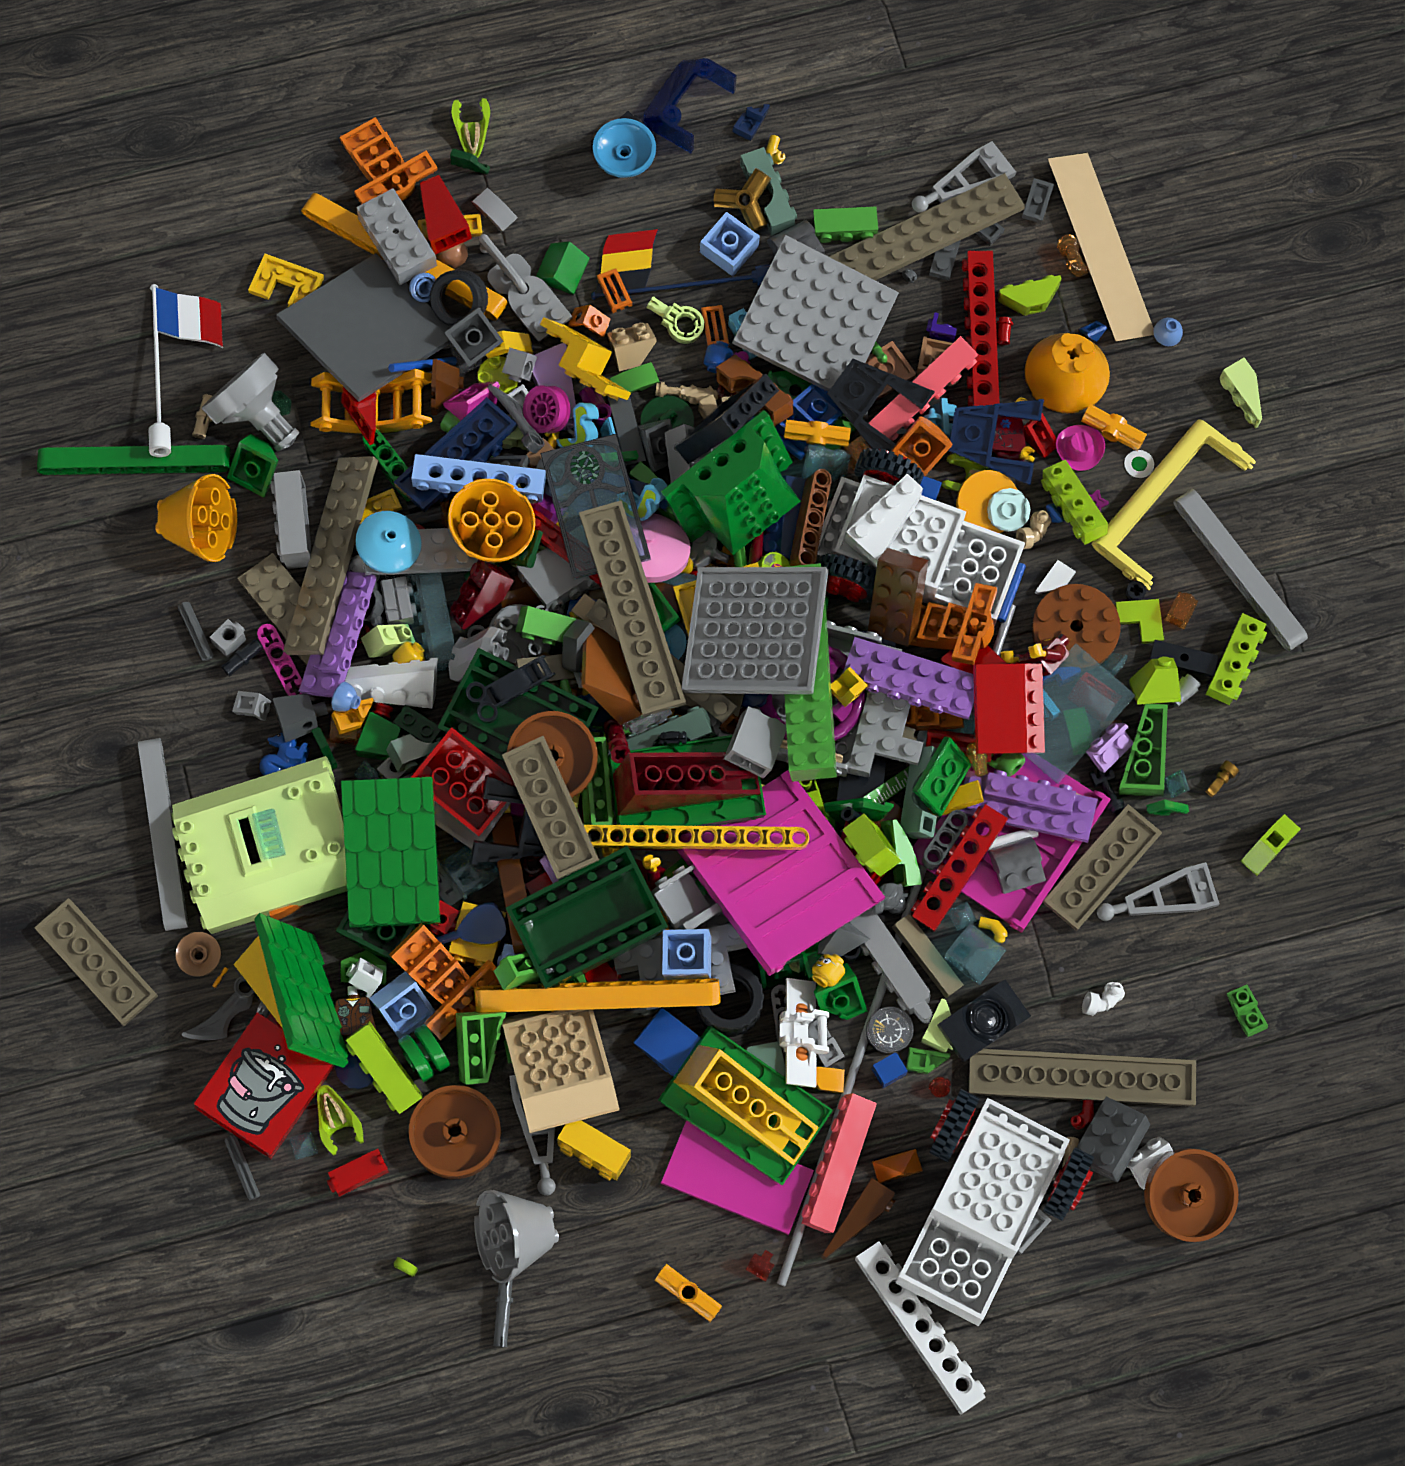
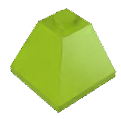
[1129,657,1181,704]

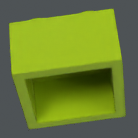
[842,814,902,877]

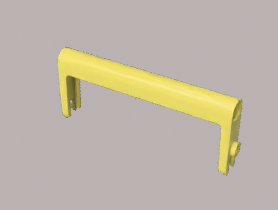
[1092,419,1256,590]

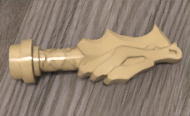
[655,382,718,404]

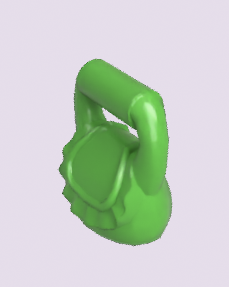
[987,754,1025,777]

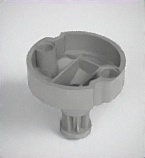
[202,353,299,452]

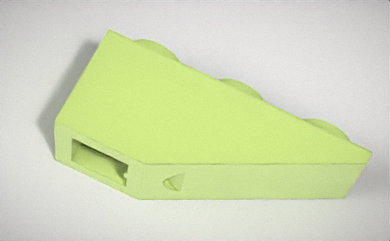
[1220,358,1262,428]

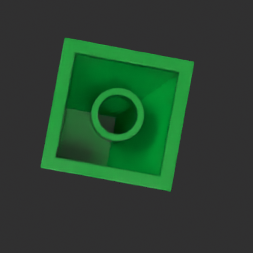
[227,434,278,498]

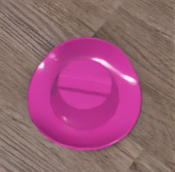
[1056,425,1105,471]

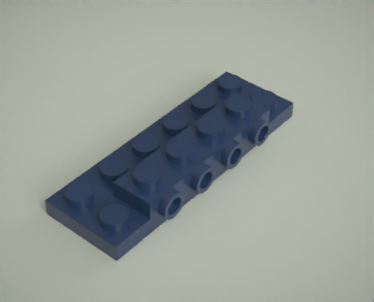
[394,397,517,513]

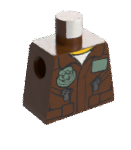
[335,986,377,1039]

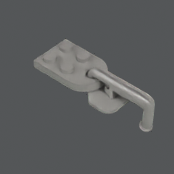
[479,234,572,343]

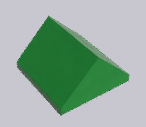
[536,241,590,295]

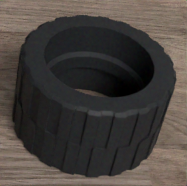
[695,963,764,1037]

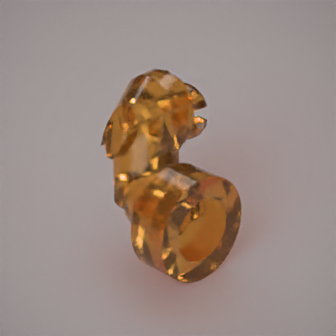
[1057,235,1089,277]

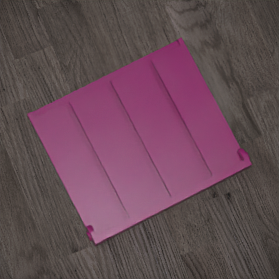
[912,753,1111,933]
[676,770,885,976]

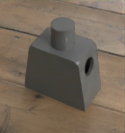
[273,694,328,742]

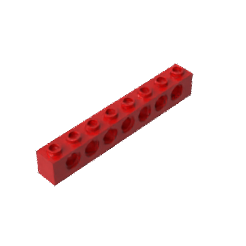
[962,251,999,407]

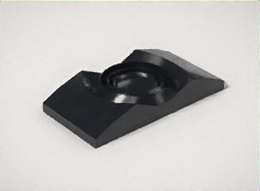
[937,979,1031,1062]

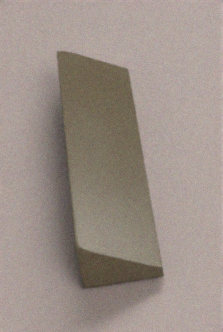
[892,914,964,998]

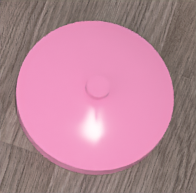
[626,513,690,583]

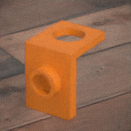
[568,305,611,337]

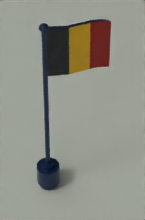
[591,229,771,300]

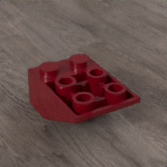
[450,559,514,630]

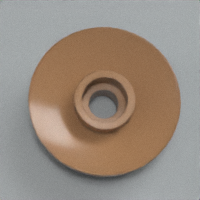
[175,932,221,977]

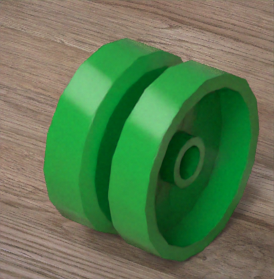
[397,1023,451,1083]

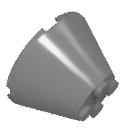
[474,1190,559,1283]

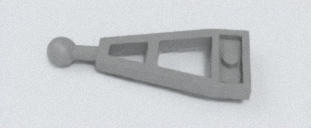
[912,141,1016,213]
[1097,862,1219,921]
[509,1075,556,1196]

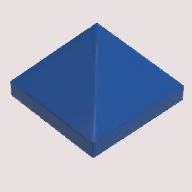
[1079,321,1107,342]
[1046,503,1065,523]

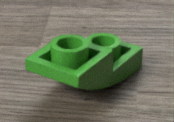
[610,362,660,393]
[1227,984,1268,1038]

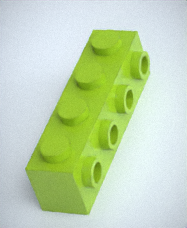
[1041,459,1108,545]
[1205,613,1267,705]
[346,1021,423,1114]

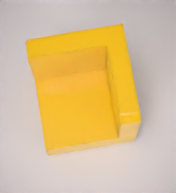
[831,667,868,707]

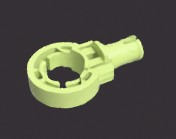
[646,296,704,344]

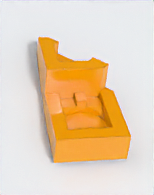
[332,698,374,734]
[813,1067,845,1093]

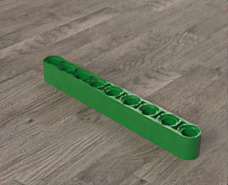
[37,445,230,475]

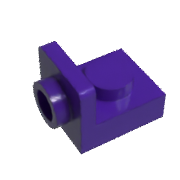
[926,312,957,343]

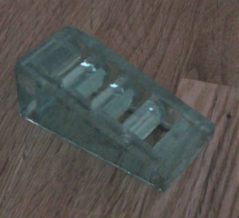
[252,809,286,860]

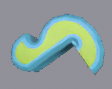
[556,403,599,453]
[616,478,667,521]

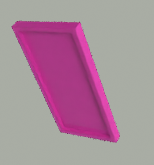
[661,1121,814,1235]

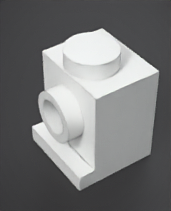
[346,958,383,998]

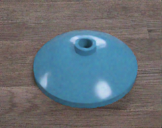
[593,118,656,178]

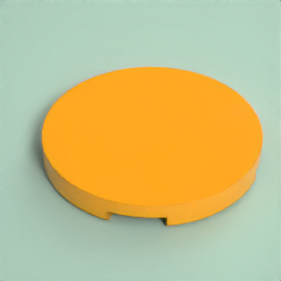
[956,470,1017,533]

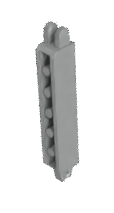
[849,908,933,1024]

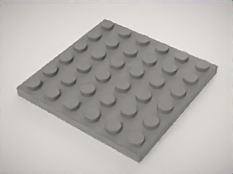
[732,235,899,392]
[681,567,828,694]

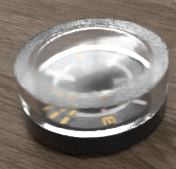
[866,1007,914,1054]

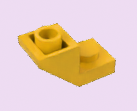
[486,331,533,359]

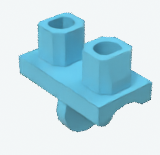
[924,398,957,438]

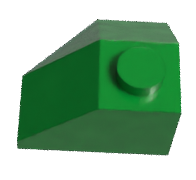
[814,963,867,1020]

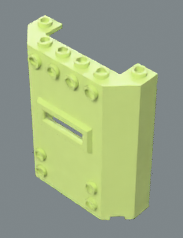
[171,756,347,934]

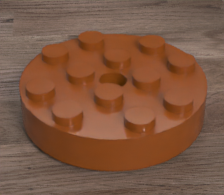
[1032,584,1120,672]
[507,711,598,798]
[409,1085,501,1179]
[1144,1148,1239,1242]

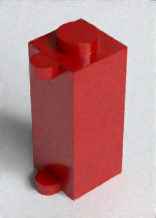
[326,1149,389,1197]

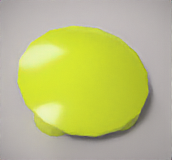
[477,356,519,394]

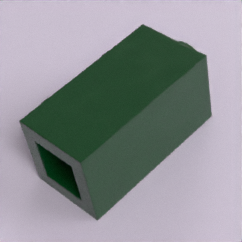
[393,705,443,743]

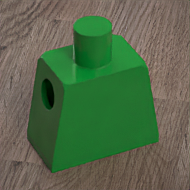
[355,712,402,761]

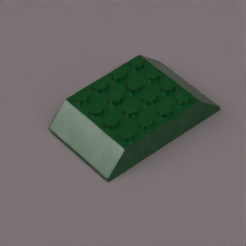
[437,648,599,762]
[506,846,668,989]

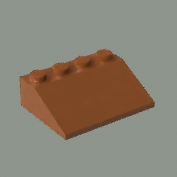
[581,625,642,725]

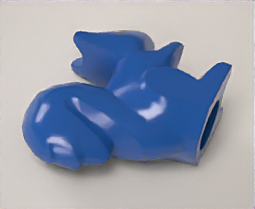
[259,733,310,776]

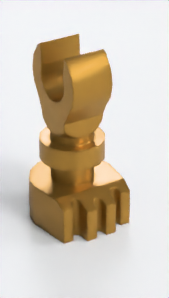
[1205,760,1239,797]

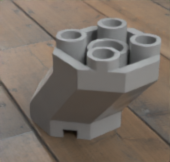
[448,626,509,682]

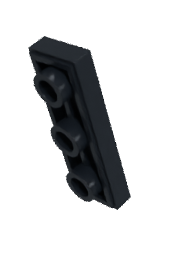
[1149,640,1219,678]

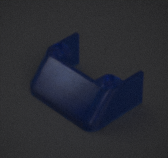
[643,58,737,153]

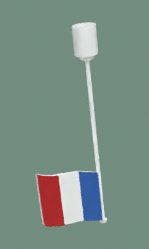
[148,284,223,457]

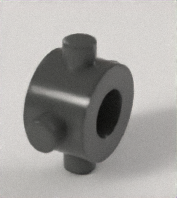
[902,268,917,283]

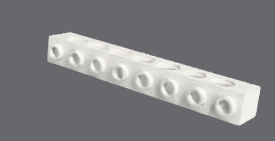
[855,1242,986,1415]

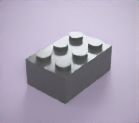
[1077,1096,1151,1183]

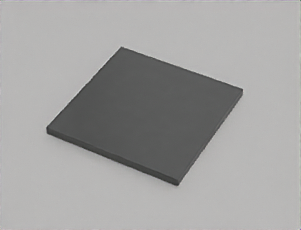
[276,253,451,402]

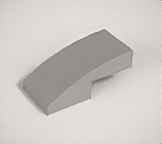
[472,188,518,232]
[808,1019,844,1067]

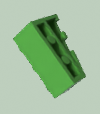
[456,1011,506,1085]

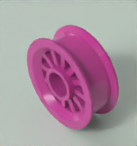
[523,385,570,433]

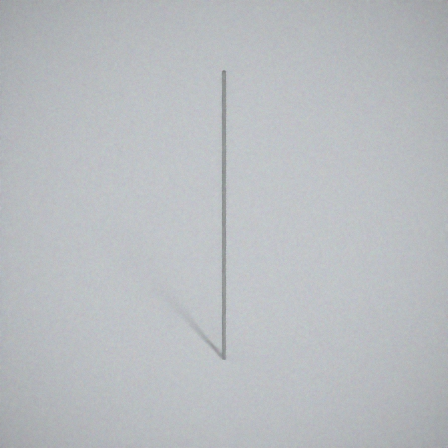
[777,604,1016,1286]

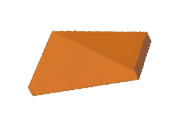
[872,1149,922,1183]

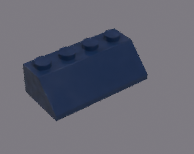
[762,475,816,563]

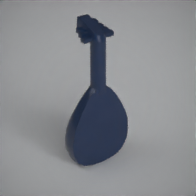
[436,903,507,944]

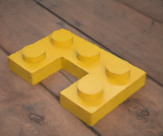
[248,254,324,307]

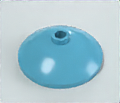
[355,511,421,574]

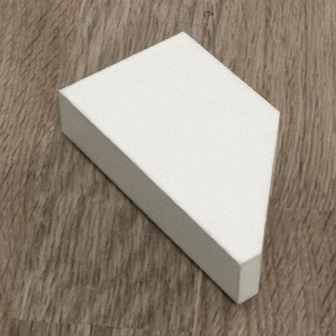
[1035,560,1076,595]

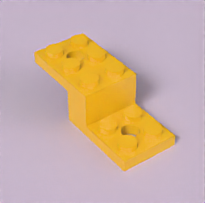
[540,317,631,401]

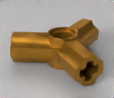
[713,168,772,232]

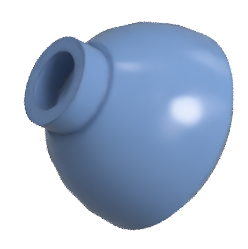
[409,273,436,302]
[1153,317,1183,346]
[331,682,361,712]

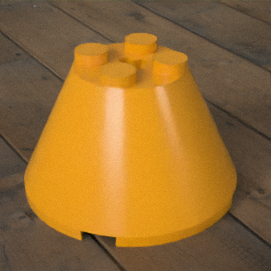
[1025,333,1110,413]
[156,474,237,562]
[448,479,536,562]

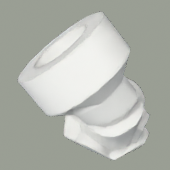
[1082,982,1125,1016]

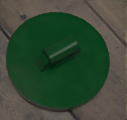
[641,395,694,429]

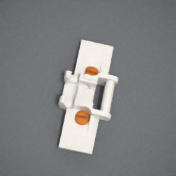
[779,978,829,1088]

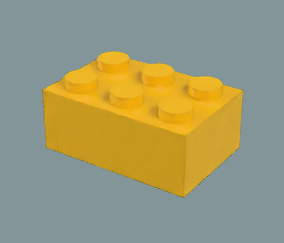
[557,1120,631,1181]

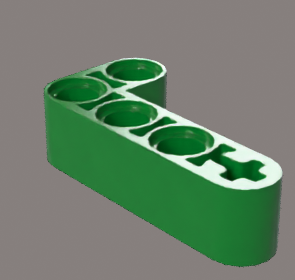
[363,429,411,501]

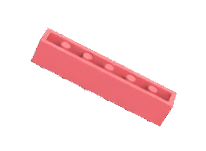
[868,336,978,441]
[801,1093,877,1233]

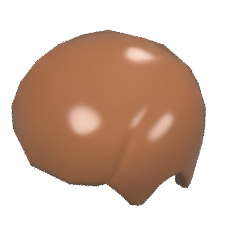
[436,242,468,268]

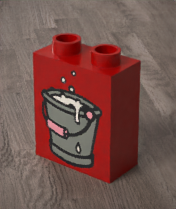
[194,1012,334,1159]

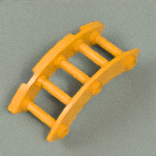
[311,369,432,433]

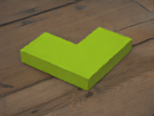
[1115,599,1164,644]

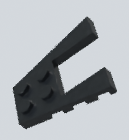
[827,359,935,452]
[470,775,546,864]

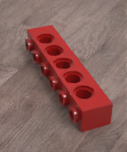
[911,804,1008,932]

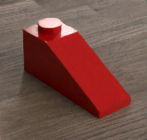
[341,387,377,445]

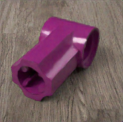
[579,386,612,429]

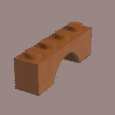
[716,354,793,426]

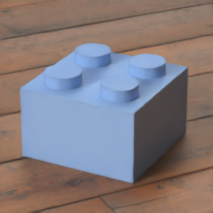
[700,212,760,277]
[662,929,711,980]

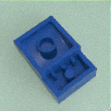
[775,384,843,452]
[633,1008,700,1077]

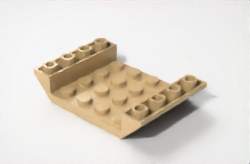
[502,1009,619,1133]

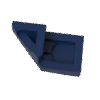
[732,104,770,141]

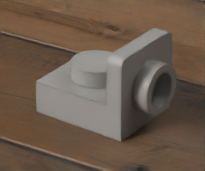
[232,691,271,721]

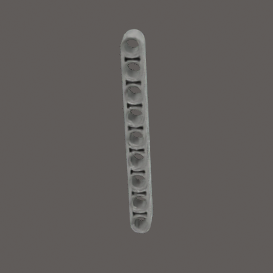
[1173,489,1308,651]
[138,738,188,931]

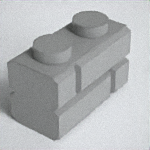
[380,577,417,625]

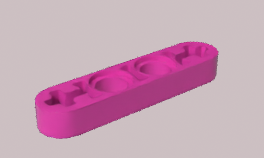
[257,624,302,696]

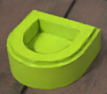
[393,1257,418,1277]

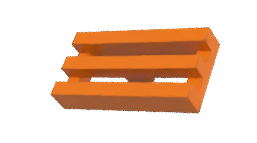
[597,268,632,313]
[701,305,729,347]

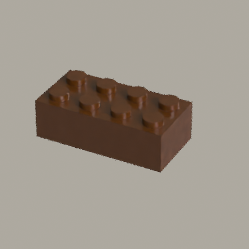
[868,548,929,647]

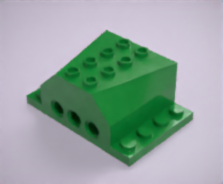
[661,410,801,555]

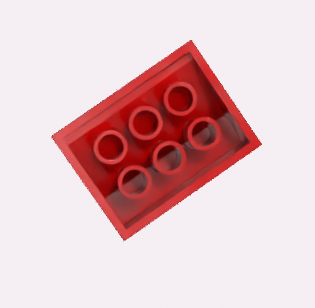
[973,664,1045,754]
[410,727,516,836]

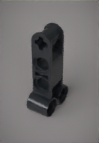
[466,655,556,724]

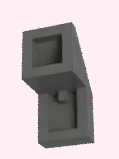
[562,619,595,673]

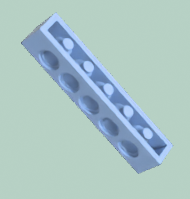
[412,454,546,504]

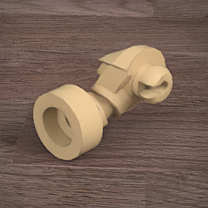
[1016,510,1051,549]

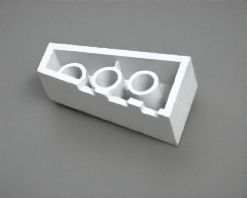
[844,474,923,570]
[345,658,438,709]

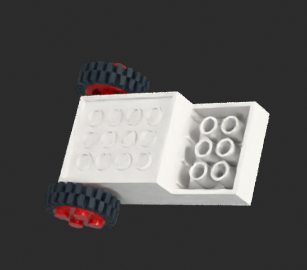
[815,448,1025,626]
[896,1089,1094,1326]

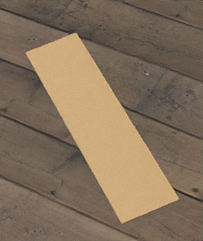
[1048,153,1154,341]

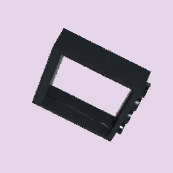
[675,374,779,464]

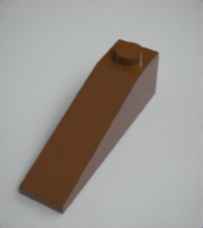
[821,1178,895,1260]

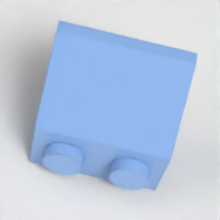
[369,972,435,1038]

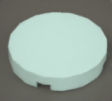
[987,488,1030,532]

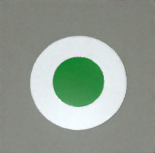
[1124,450,1154,478]

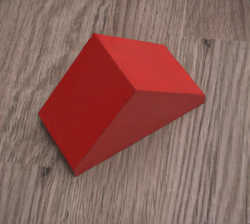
[1024,413,1057,458]

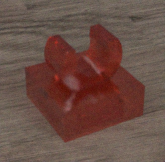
[746,1250,775,1282]

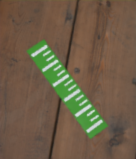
[864,767,909,804]

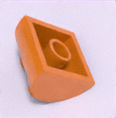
[891,416,952,476]

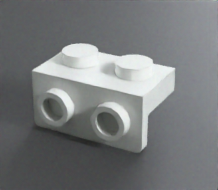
[1127,1137,1173,1189]

